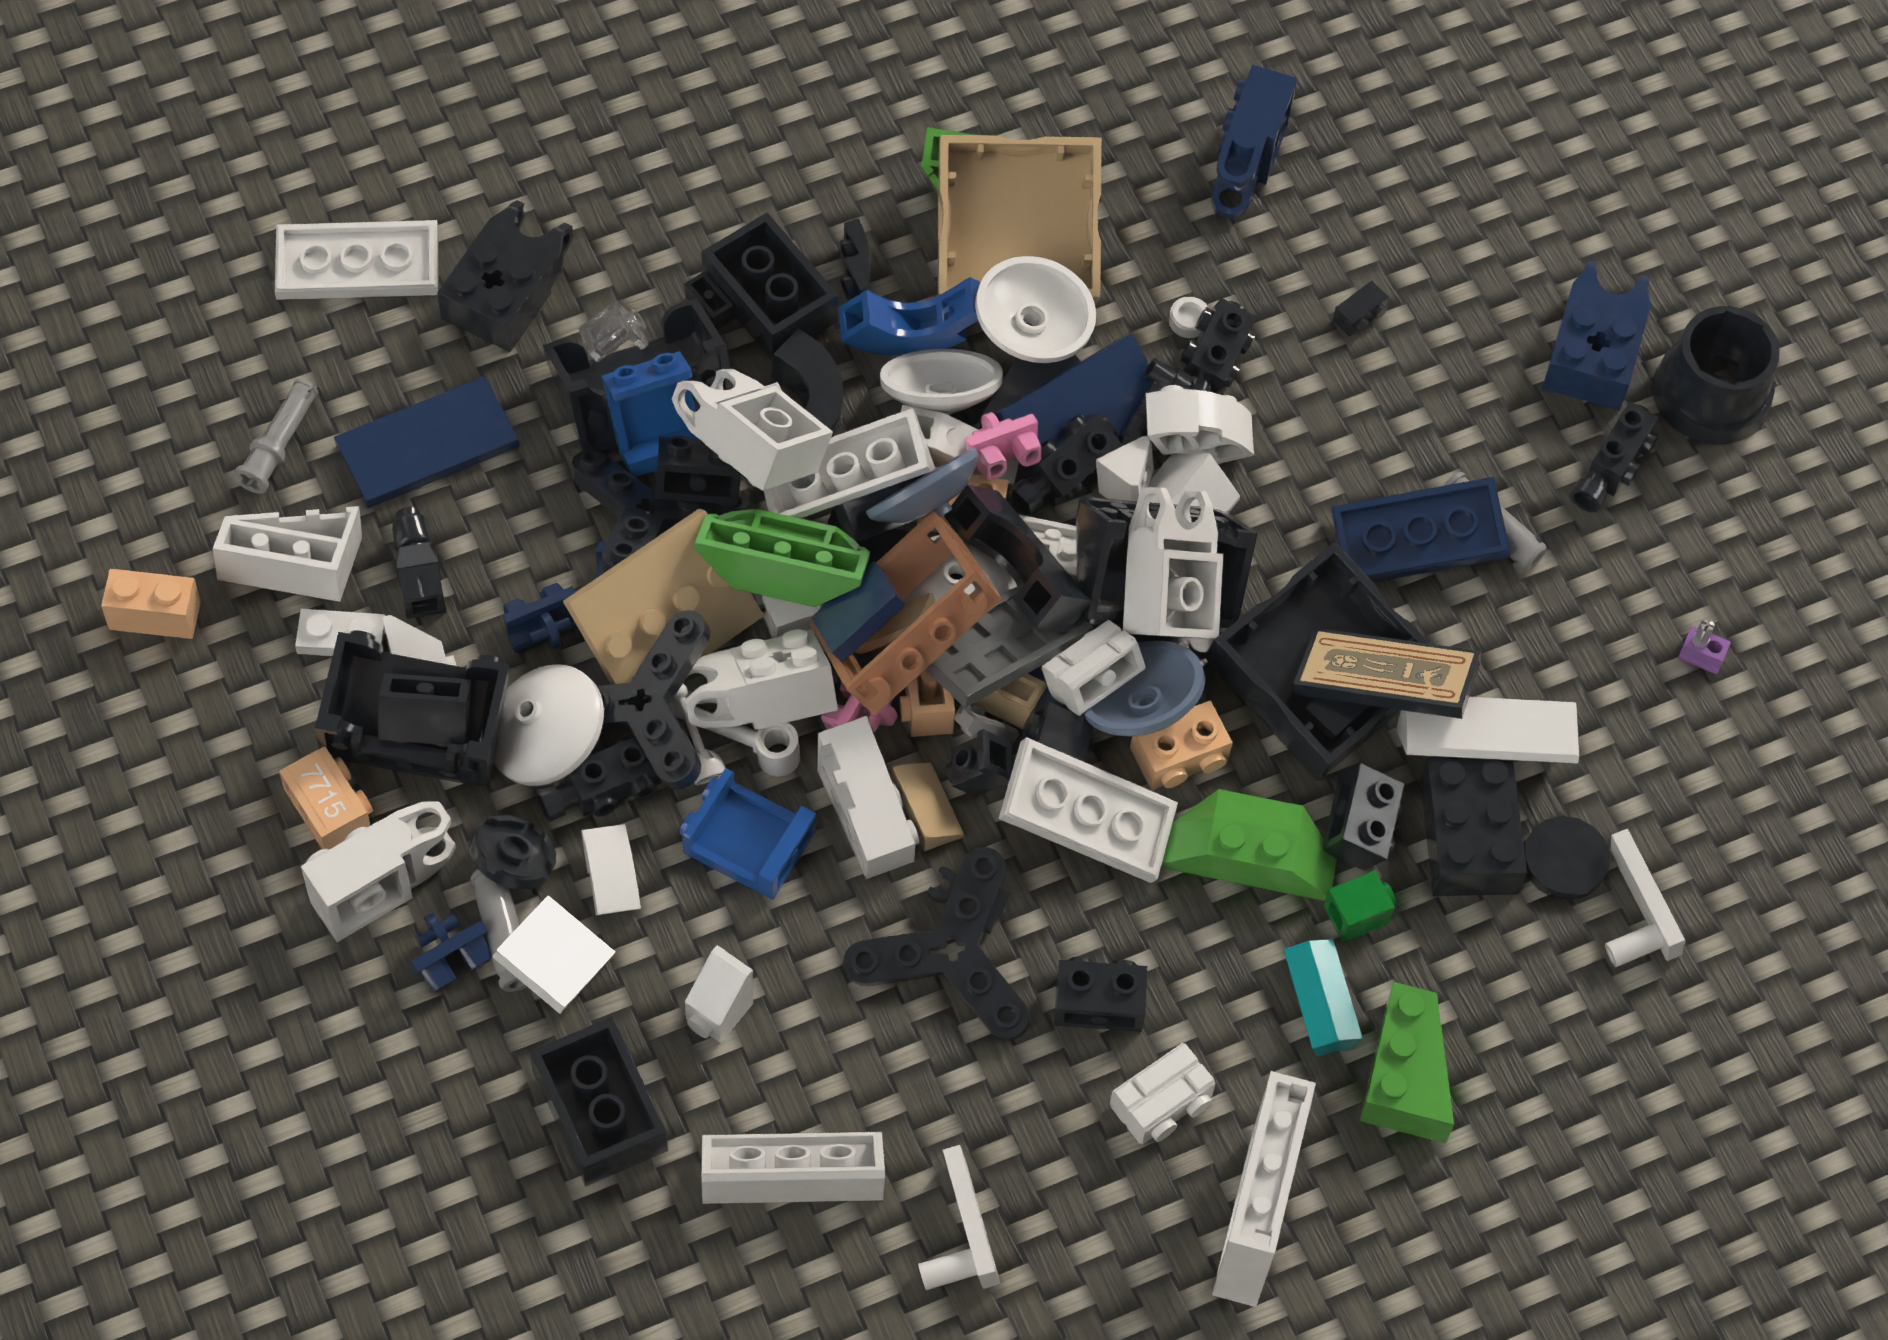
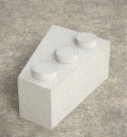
[817,716,919,879]

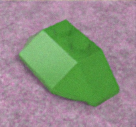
[694,509,870,607]
[1161,789,1337,901]

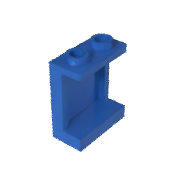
[602,351,700,477]
[680,768,816,900]

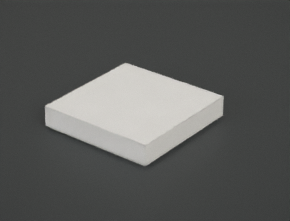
[492,896,615,1014]

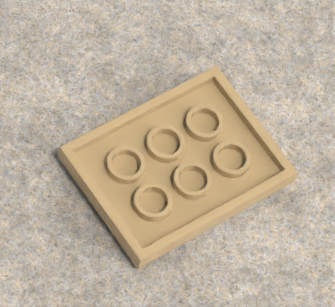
[563,509,764,705]

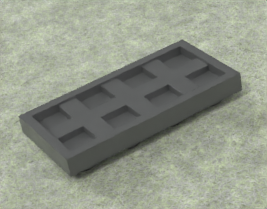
[925,587,1094,708]

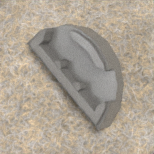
[953,704,1020,745]

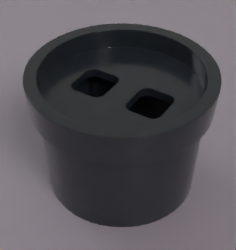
[1652,306,1780,444]

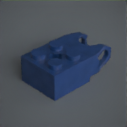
[1211,65,1298,219]
[1542,260,1651,411]

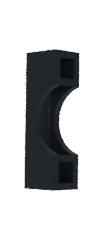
[944,484,1092,633]

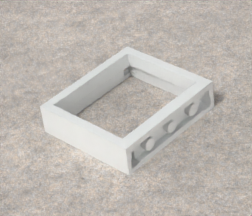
[1212,1071,1316,1307]

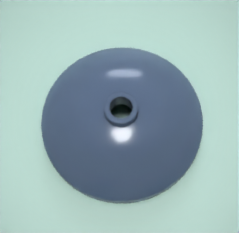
[866,447,979,523]
[1083,641,1205,736]

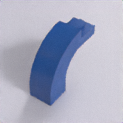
[838,277,981,356]

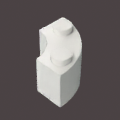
[1146,385,1254,464]

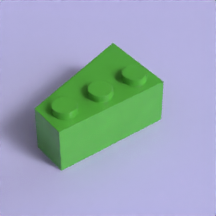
[1359,982,1454,1143]

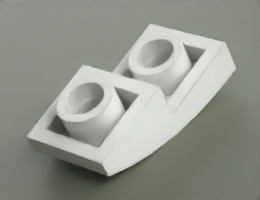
[581,824,641,916]

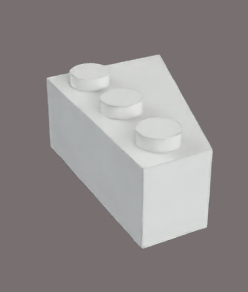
[213,506,362,602]

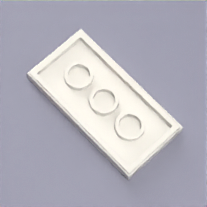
[275,220,438,300]
[999,737,1178,883]

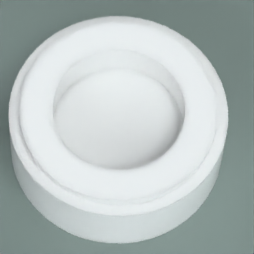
[1169,297,1208,338]

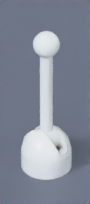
[674,684,725,785]

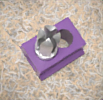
[1678,619,1731,675]

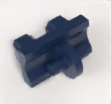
[502,583,577,653]
[408,912,492,992]

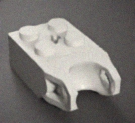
[672,369,833,491]
[1123,487,1223,639]
[684,629,838,730]
[301,802,456,942]

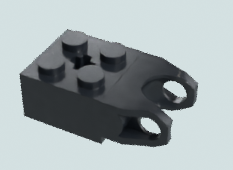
[437,200,573,352]

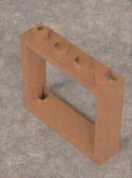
[810,510,1002,715]

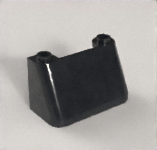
[543,298,734,454]
[1076,498,1258,631]
[315,630,510,786]

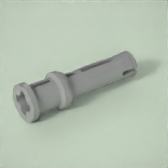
[233,379,318,494]

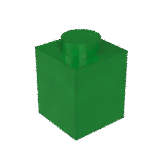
[1323,871,1396,943]

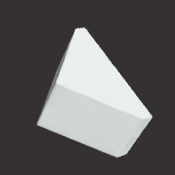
[1096,436,1154,501]

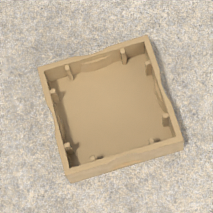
[937,135,1102,305]

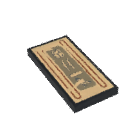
[1294,628,1481,719]

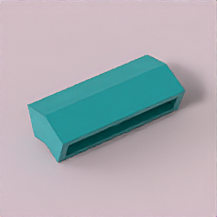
[1283,939,1363,1057]

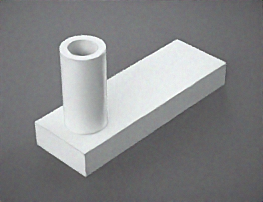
[1605,829,1685,967]
[918,1145,1001,1290]

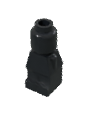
[392,507,446,619]

